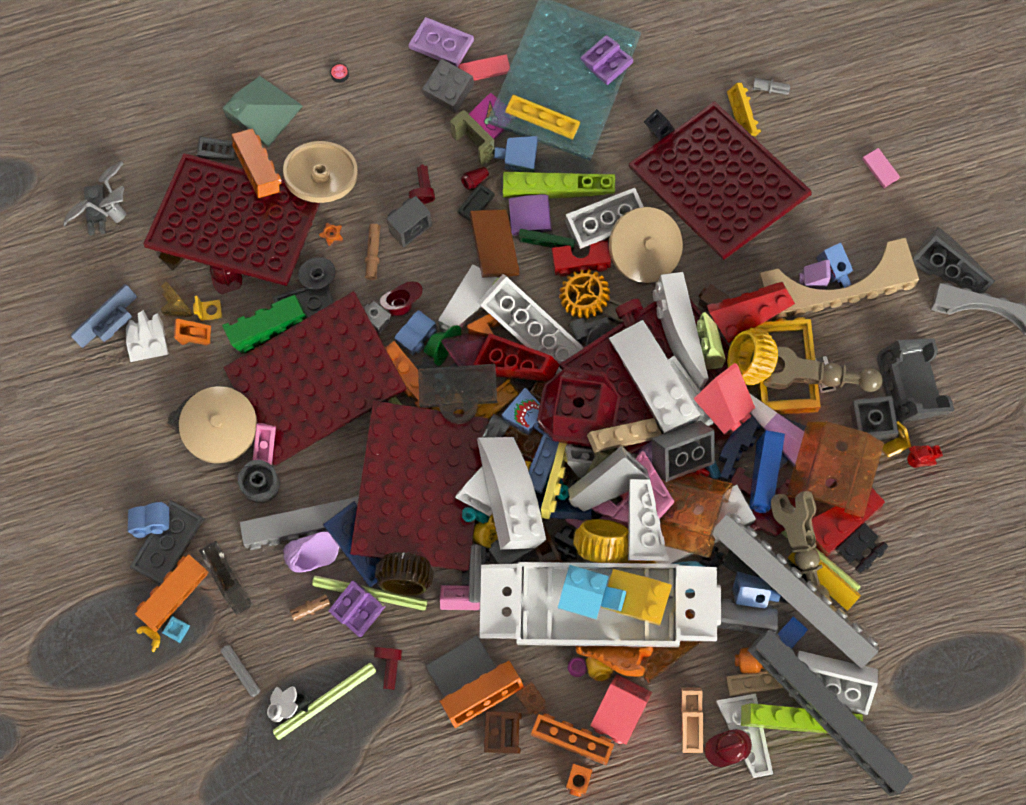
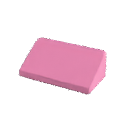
[253,423,276,465]
[440,585,480,610]

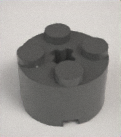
[238,460,280,503]

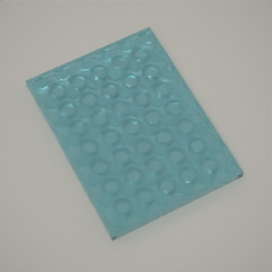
[488,0,641,161]

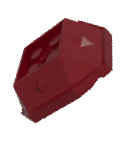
[537,367,621,447]

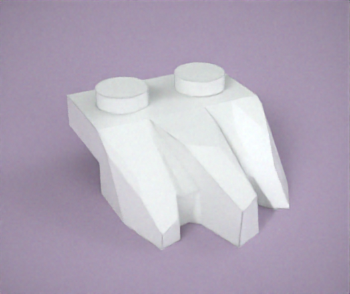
[126,310,169,362]

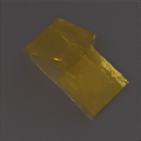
[160,282,193,317]

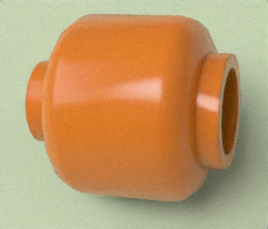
[735,648,764,674]

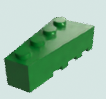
[222,295,308,354]

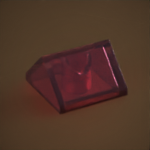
[441,333,487,371]

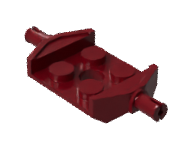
[749,479,819,537]

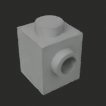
[364,301,392,334]

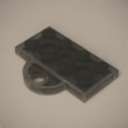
[418,364,498,424]

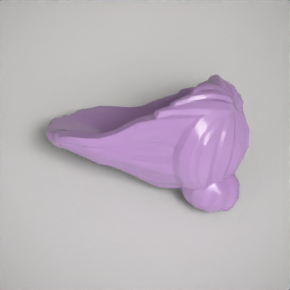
[283,531,339,573]

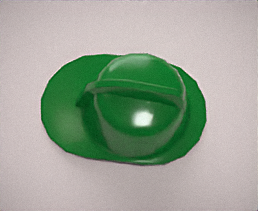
[424,325,461,366]

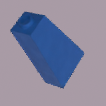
[749,430,785,513]

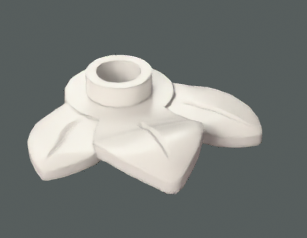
[267,686,298,722]

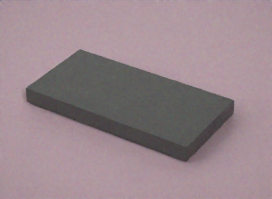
[130,500,204,585]

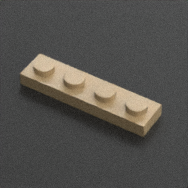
[587,418,662,453]

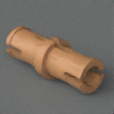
[290,594,331,622]

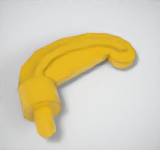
[136,626,161,652]

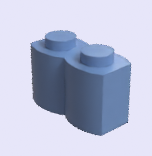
[394,310,437,356]
[128,502,169,538]

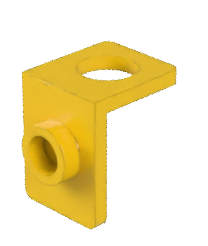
[193,295,222,321]
[879,421,911,457]

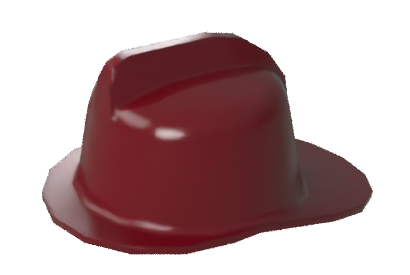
[210,266,242,294]
[380,281,423,317]
[705,729,752,767]

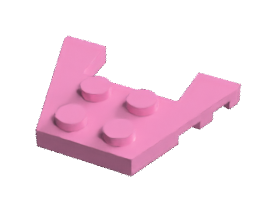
[592,451,674,524]

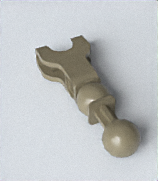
[764,347,883,392]
[771,491,830,598]

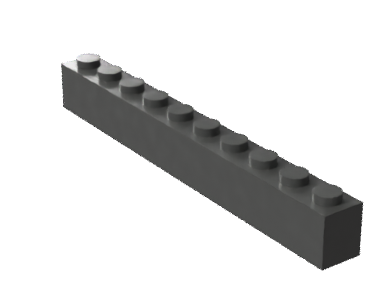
[748,630,913,796]

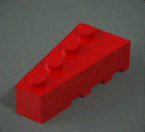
[707,281,795,343]
[472,333,560,381]
[811,488,885,557]

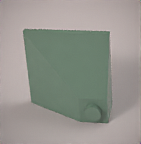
[223,76,303,147]

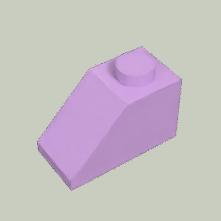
[799,260,830,290]

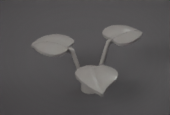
[63,161,127,226]

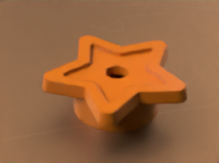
[319,223,343,246]

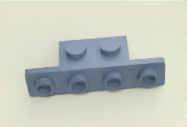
[71,284,137,348]

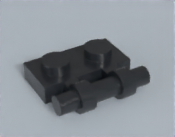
[836,523,888,573]

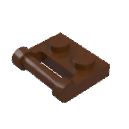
[484,711,522,754]

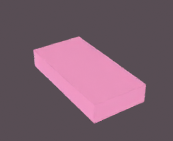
[862,148,900,188]

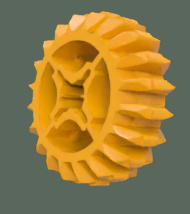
[559,269,610,319]

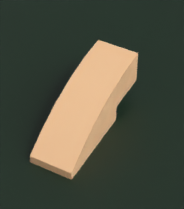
[681,688,703,753]

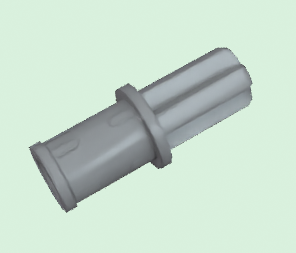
[753,78,790,95]

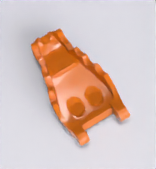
[576,646,653,677]

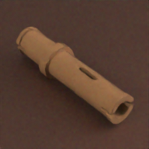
[365,224,381,280]

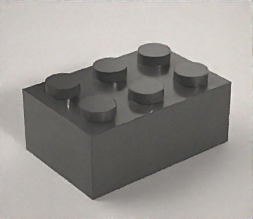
[652,421,715,482]

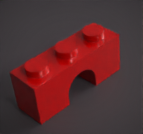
[552,240,611,277]

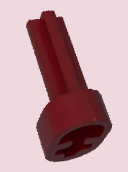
[408,164,435,204]
[615,299,643,329]
[374,647,402,690]

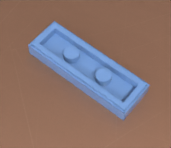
[529,432,559,494]

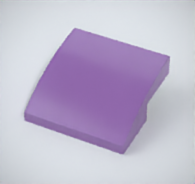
[580,35,633,85]
[509,195,551,236]
[328,580,386,637]

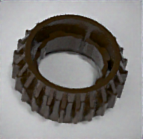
[375,552,434,595]

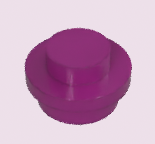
[567,657,587,677]

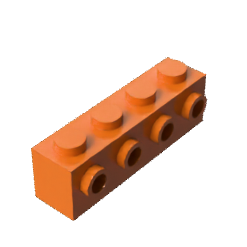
[232,128,281,198]
[385,341,441,409]
[135,554,209,632]
[440,661,525,728]
[531,713,614,765]

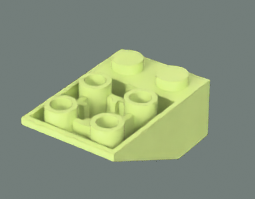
[696,312,726,370]

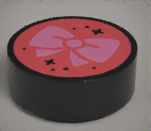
[330,64,349,83]

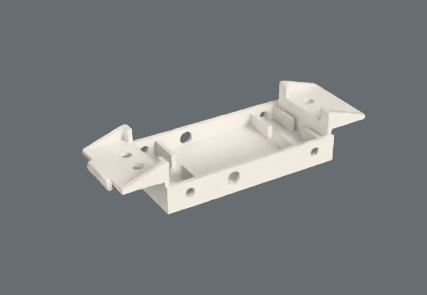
[480,562,721,647]

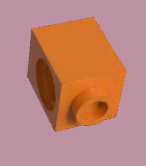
[566,764,593,797]

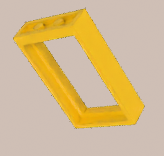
[753,317,821,415]

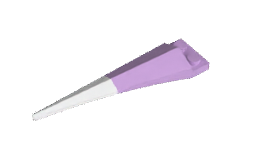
[749,393,844,496]

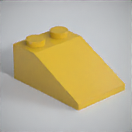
[601,569,672,626]

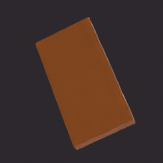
[469,209,520,278]

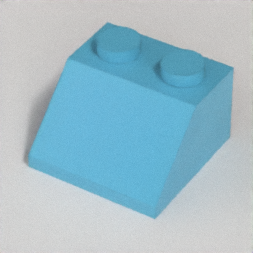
[558,565,609,620]

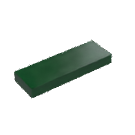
[519,229,575,252]

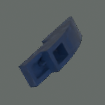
[718,415,761,483]

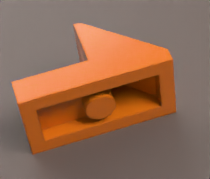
[467,314,501,339]
[174,319,211,345]

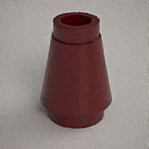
[461,166,489,190]

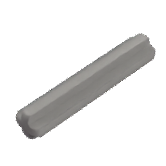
[469,544,482,603]
[221,645,261,697]

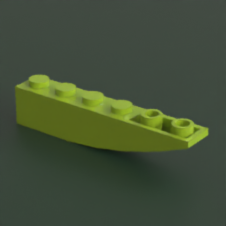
[503,172,615,198]
[741,703,863,733]

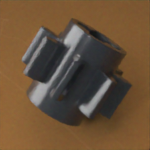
[699,546,724,570]

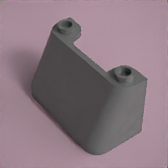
[877,338,955,423]

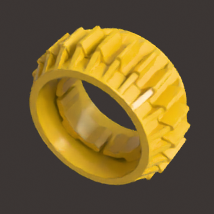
[727,328,778,385]
[573,519,628,563]

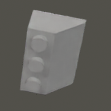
[717,599,778,634]

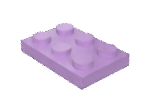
[409,17,474,67]

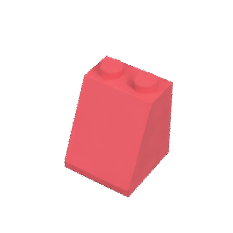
[694,363,755,434]
[590,674,652,744]

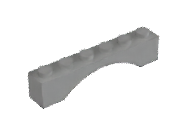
[931,283,1026,335]

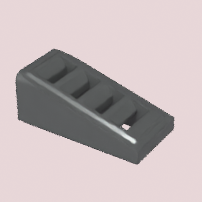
[196,136,235,160]

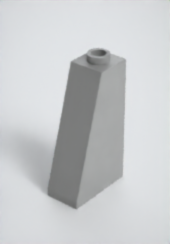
[568,446,650,512]

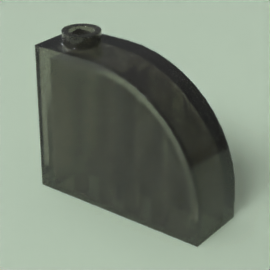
[199,541,253,615]

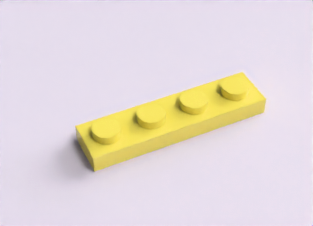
[541,442,567,519]

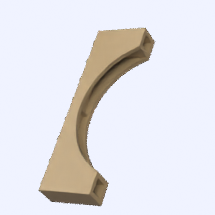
[758,238,919,320]

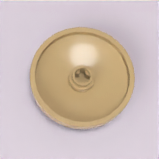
[283,141,358,203]
[609,207,683,283]
[179,386,257,463]

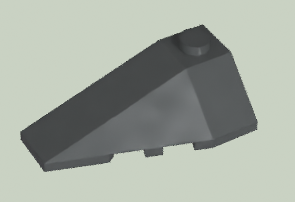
[912,227,995,294]

